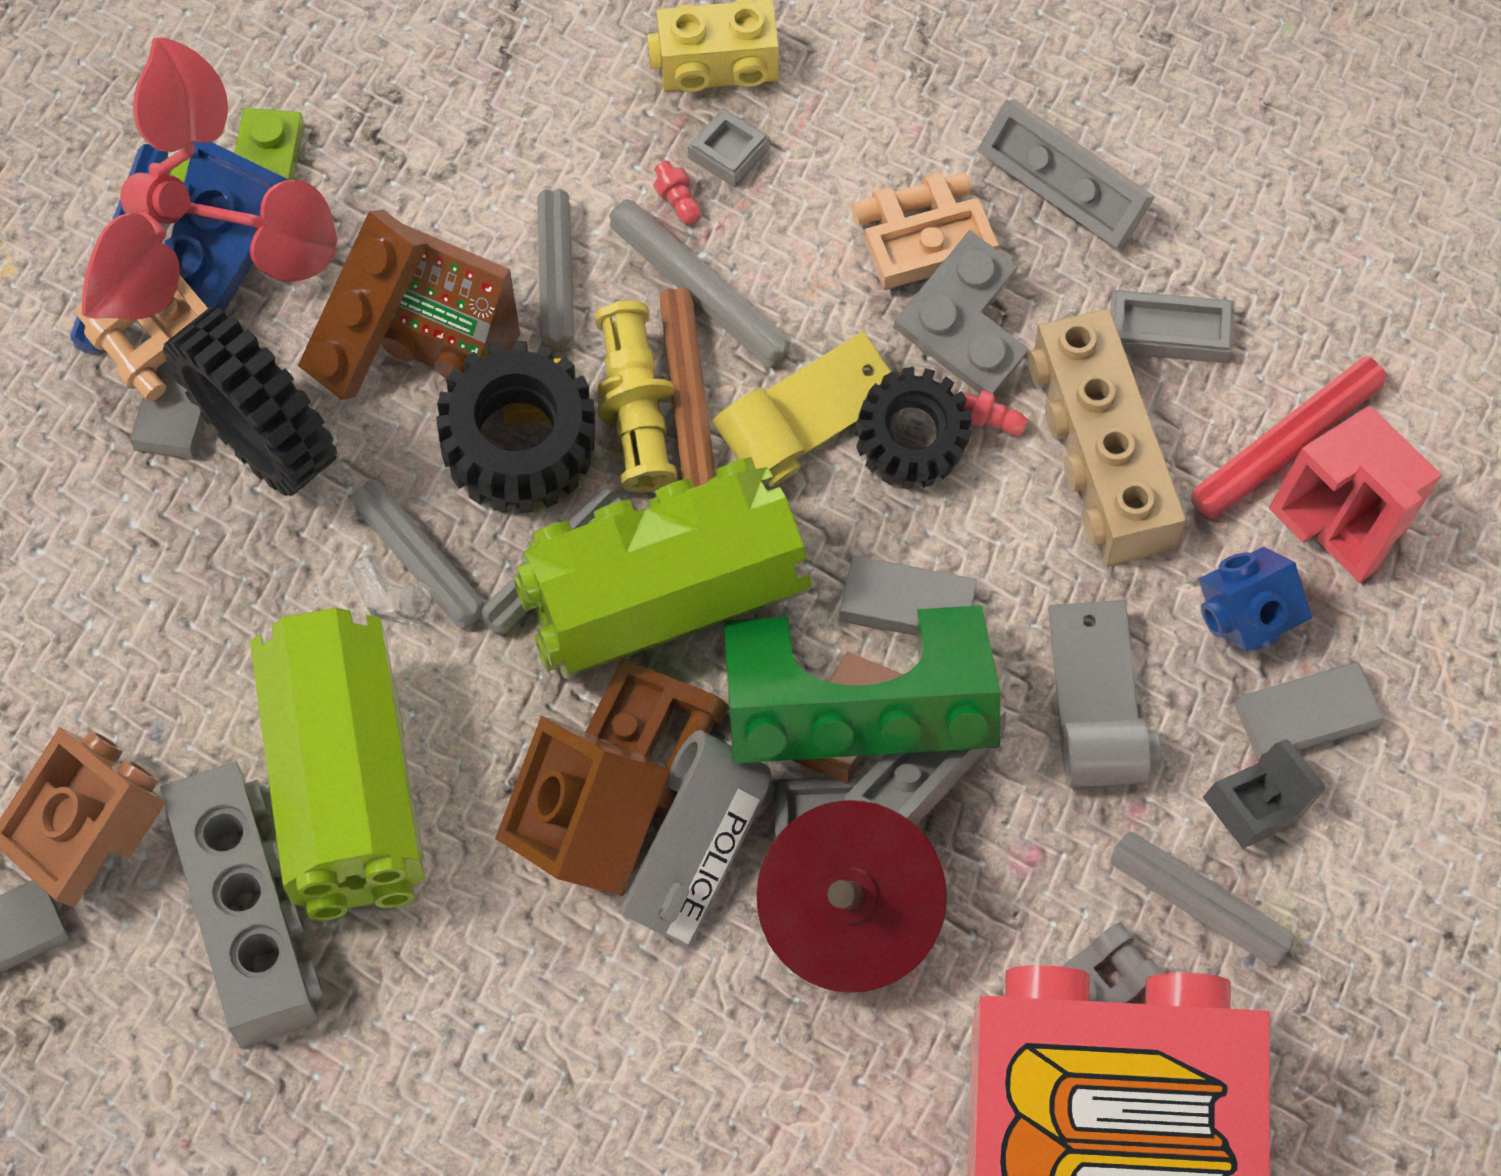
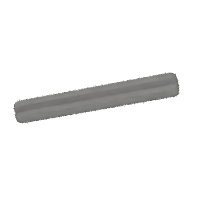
[609,199,791,368]

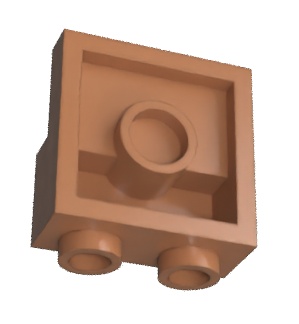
[0,727,166,908]

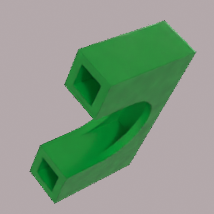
[724,605,1001,764]

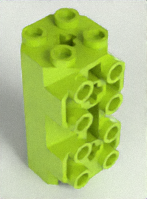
[513,457,812,679]
[250,608,425,921]

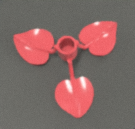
[82,37,337,319]

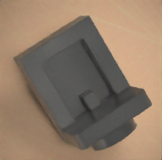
[1203,739,1325,849]

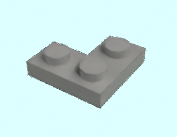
[893,229,1029,395]

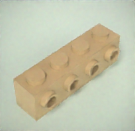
[1027,308,1187,566]

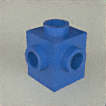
[1198,546,1312,652]

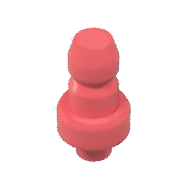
[653,160,701,225]
[963,389,1028,436]

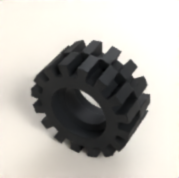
[855,367,972,489]

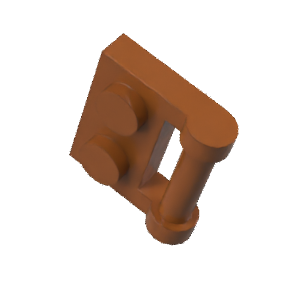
[586,658,729,821]

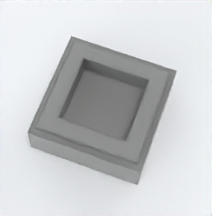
[688,108,770,188]

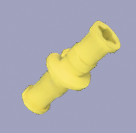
[594,300,677,493]

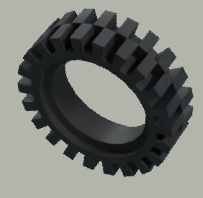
[163,307,337,497]

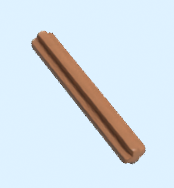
[659,287,716,487]

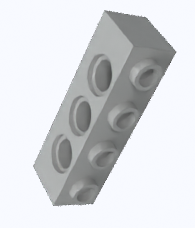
[160,761,324,1049]

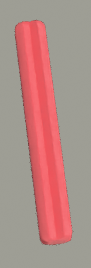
[1191,357,1387,519]

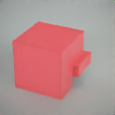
[1269,405,1442,583]

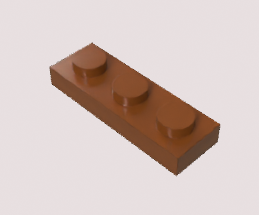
[298,209,428,400]

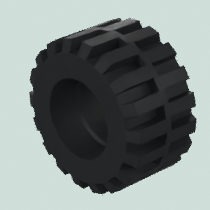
[436,341,595,513]

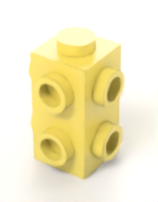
[647,0,779,92]

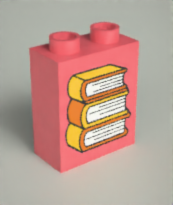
[967,965,1270,1176]

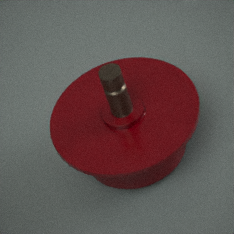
[756,800,947,993]

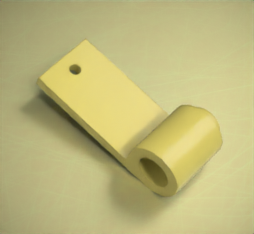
[712,331,891,488]

